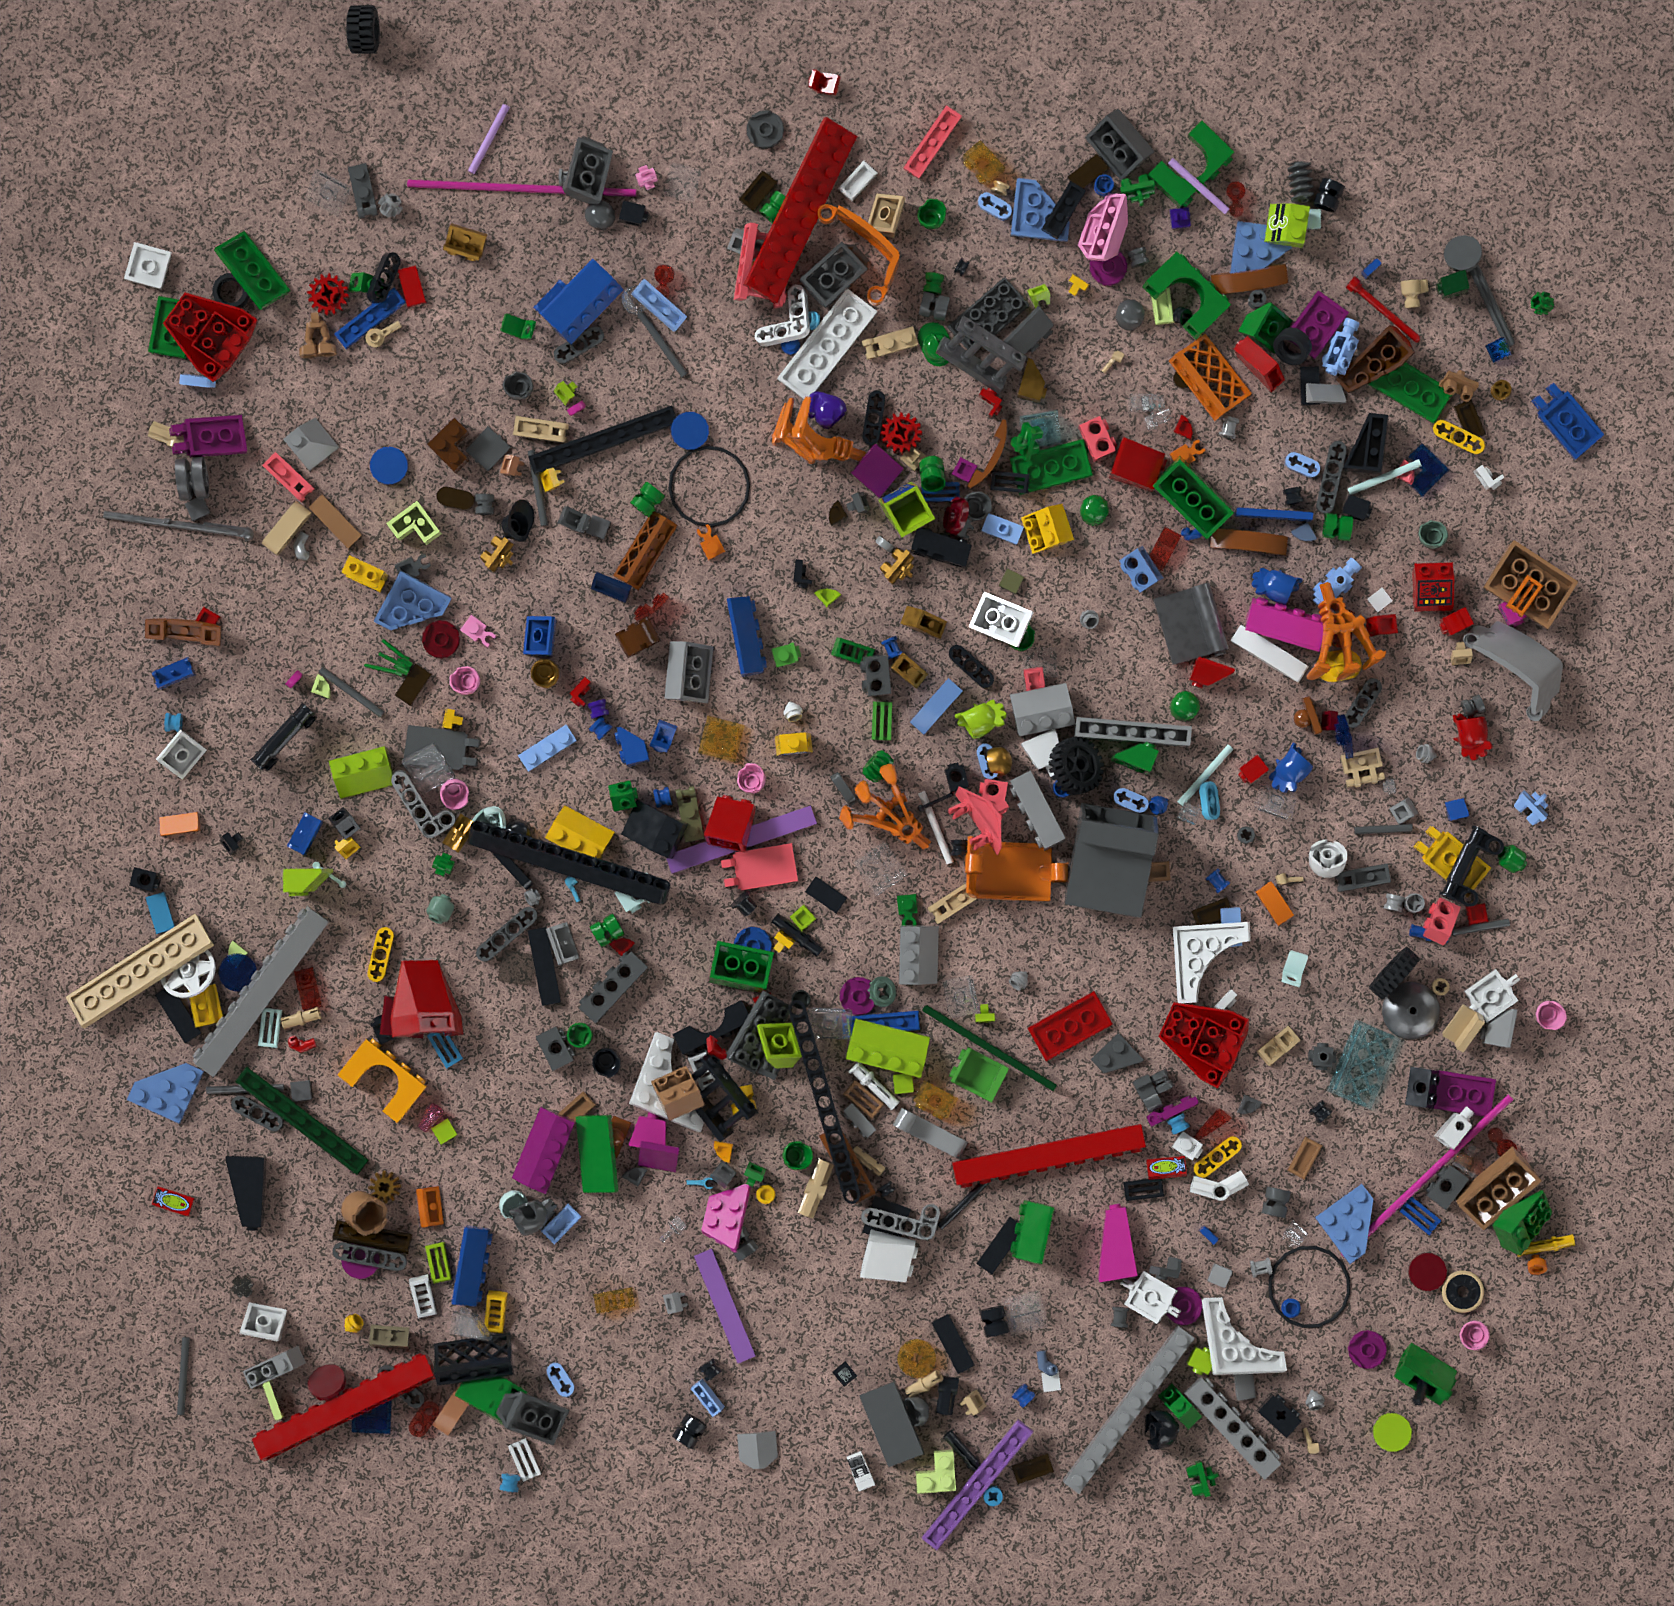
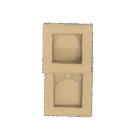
[1256,1026,1300,1066]

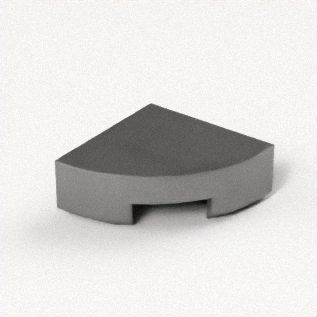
[1237,1095,1262,1114]

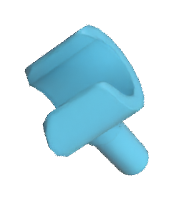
[565,876,581,902]
[686,1177,713,1189]

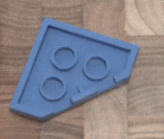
[1011,178,1070,242]
[1230,221,1292,273]
[373,570,452,630]
[127,1063,204,1124]
[1315,1184,1373,1265]

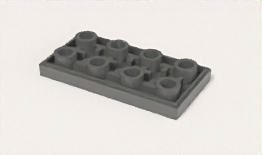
[947,277,1030,350]
[726,990,793,1074]
[859,1381,925,1468]

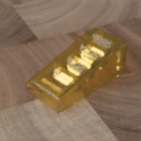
[593,1287,635,1314]

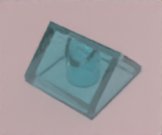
[1018,410,1061,446]

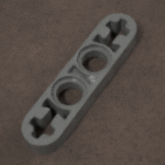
[1316,441,1347,514]
[476,907,538,962]
[332,1242,407,1271]

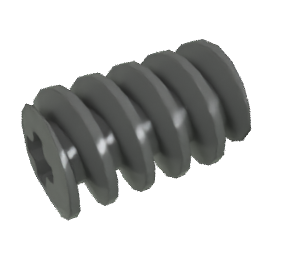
[1287,161,1314,203]

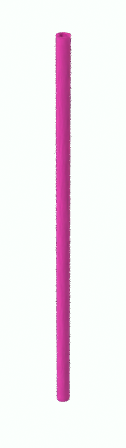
[407,180,636,197]
[1340,1095,1513,1257]

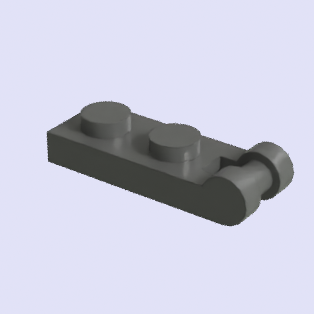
[348,163,378,219]
[1335,863,1391,892]

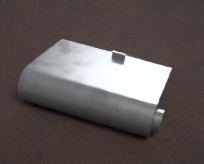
[1153,583,1229,665]

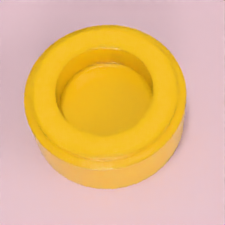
[756,1185,776,1204]

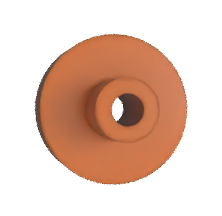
[1527,1254,1547,1275]

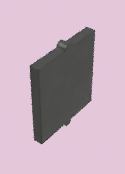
[465,426,511,472]

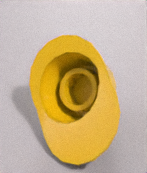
[1316,650,1362,682]

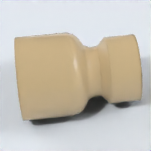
[1401,279,1429,308]

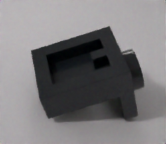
[793,559,813,588]
[370,1015,397,1045]

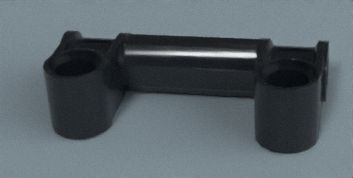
[250,703,317,772]
[1439,825,1504,907]

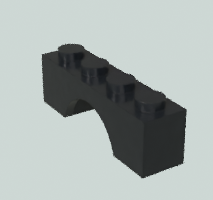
[673,1000,749,1056]

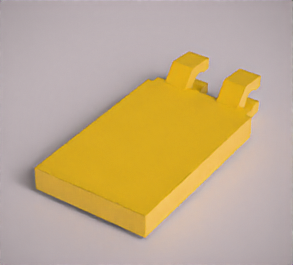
[1413,826,1491,898]

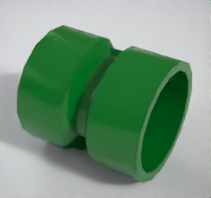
[759,191,786,224]
[919,456,946,492]
[630,482,665,518]
[1322,513,1353,541]
[589,913,625,948]
[567,1022,593,1048]

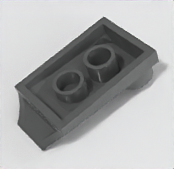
[562,136,613,204]
[800,242,869,308]
[496,1392,570,1445]

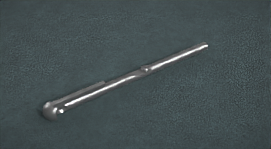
[103,511,254,541]

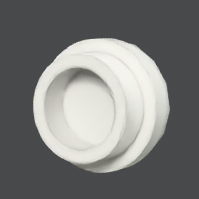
[784,702,803,722]

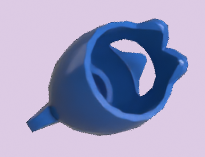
[1252,568,1303,605]
[1269,743,1313,793]

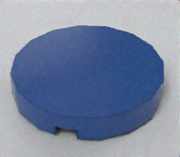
[671,412,709,450]
[370,447,408,485]
[734,927,772,951]

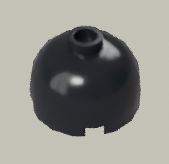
[1144,1410,1180,1450]

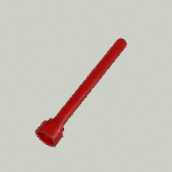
[1345,276,1421,342]

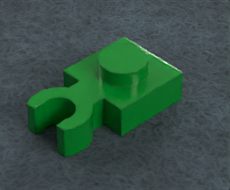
[897,894,918,925]

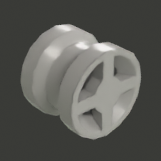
[1383,893,1405,913]

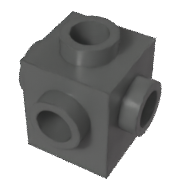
[1308,1043,1336,1070]

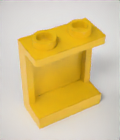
[342,555,389,593]

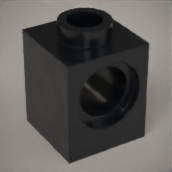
[619,201,649,227]
[1341,494,1372,522]
[944,762,969,793]
[328,807,360,840]
[129,867,161,892]

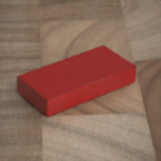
[398,265,426,308]

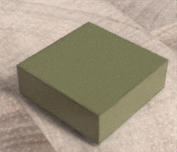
[999,568,1024,595]

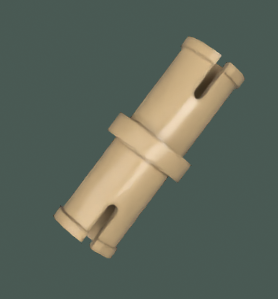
[281,1007,322,1030]
[905,1370,943,1398]

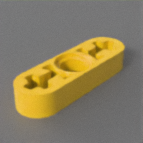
[1433,420,1486,454]
[367,927,394,982]
[1193,1136,1242,1178]

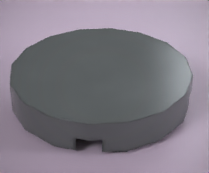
[746,110,784,149]
[1444,235,1483,272]

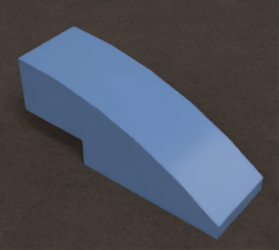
[910,678,963,735]

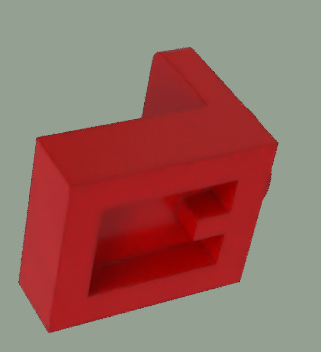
[1366,614,1398,637]
[570,677,591,707]

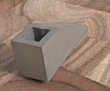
[243,1346,306,1389]

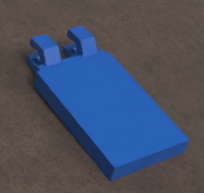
[1531,383,1604,460]

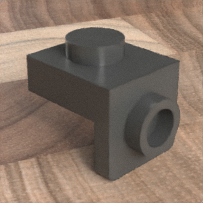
[557,506,591,533]
[1149,1257,1182,1280]

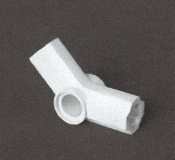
[1190,1170,1249,1201]

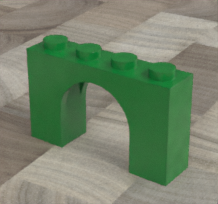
[1148,120,1234,208]
[1142,251,1231,340]

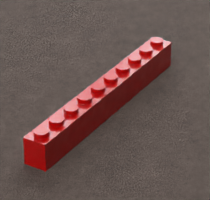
[952,1124,1146,1188]
[252,1353,435,1462]

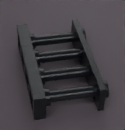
[691,1054,758,1142]

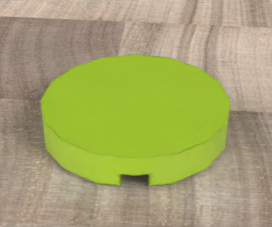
[1373,1413,1412,1452]

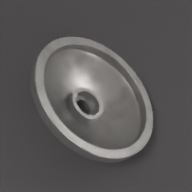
[1382,982,1440,1040]

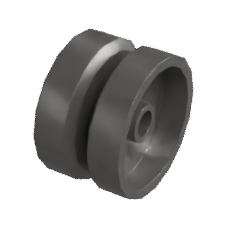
[175,456,209,501]

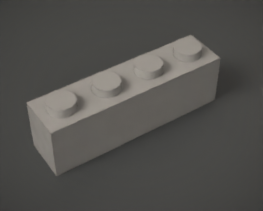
[1009,770,1066,851]

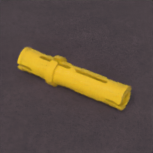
[1517,1234,1575,1257]

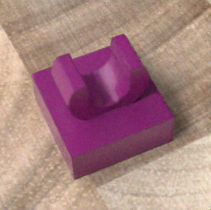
[952,457,978,484]

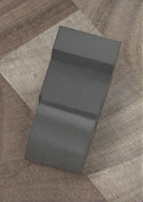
[1132,1074,1163,1113]

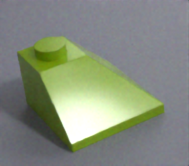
[757,1023,802,1068]

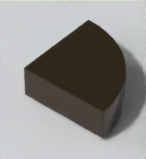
[829,500,848,526]

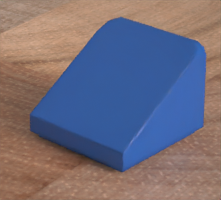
[1445,798,1469,821]

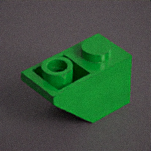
[1158,1383,1202,1429]

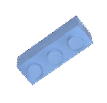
[691,1378,725,1417]

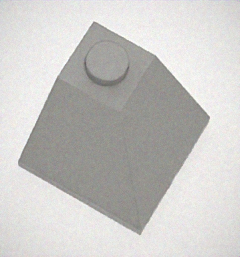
[283,418,339,471]
[1480,1009,1517,1048]

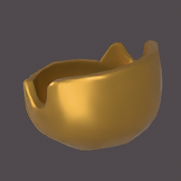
[531,659,560,689]
[987,747,1013,776]

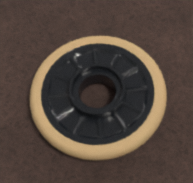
[1442,1270,1484,1313]

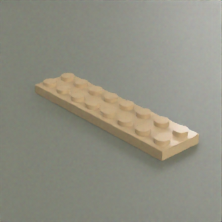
[66,914,214,1029]

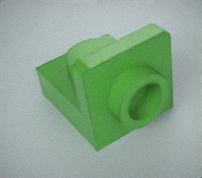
[772,642,801,668]

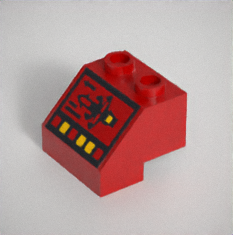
[1412,562,1454,612]

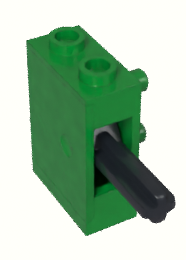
[1394,1342,1457,1406]

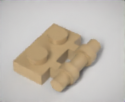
[1340,747,1385,788]

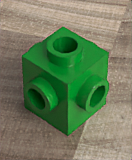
[608,780,638,812]

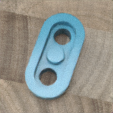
[1199,781,1220,820]

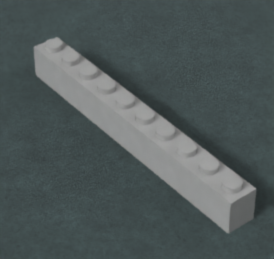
[193,906,329,1077]
[1063,1325,1195,1494]

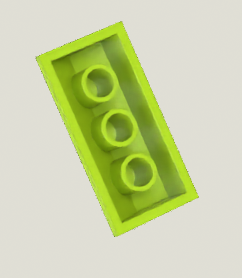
[846,1018,930,1078]

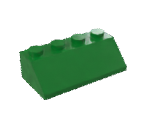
[1153,456,1234,539]

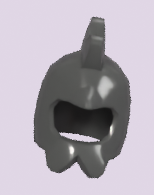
[509,1198,557,1236]

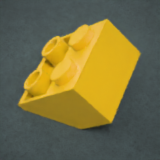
[1021,504,1074,554]

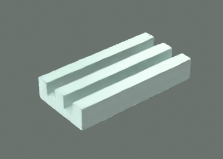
[258,1008,282,1048]

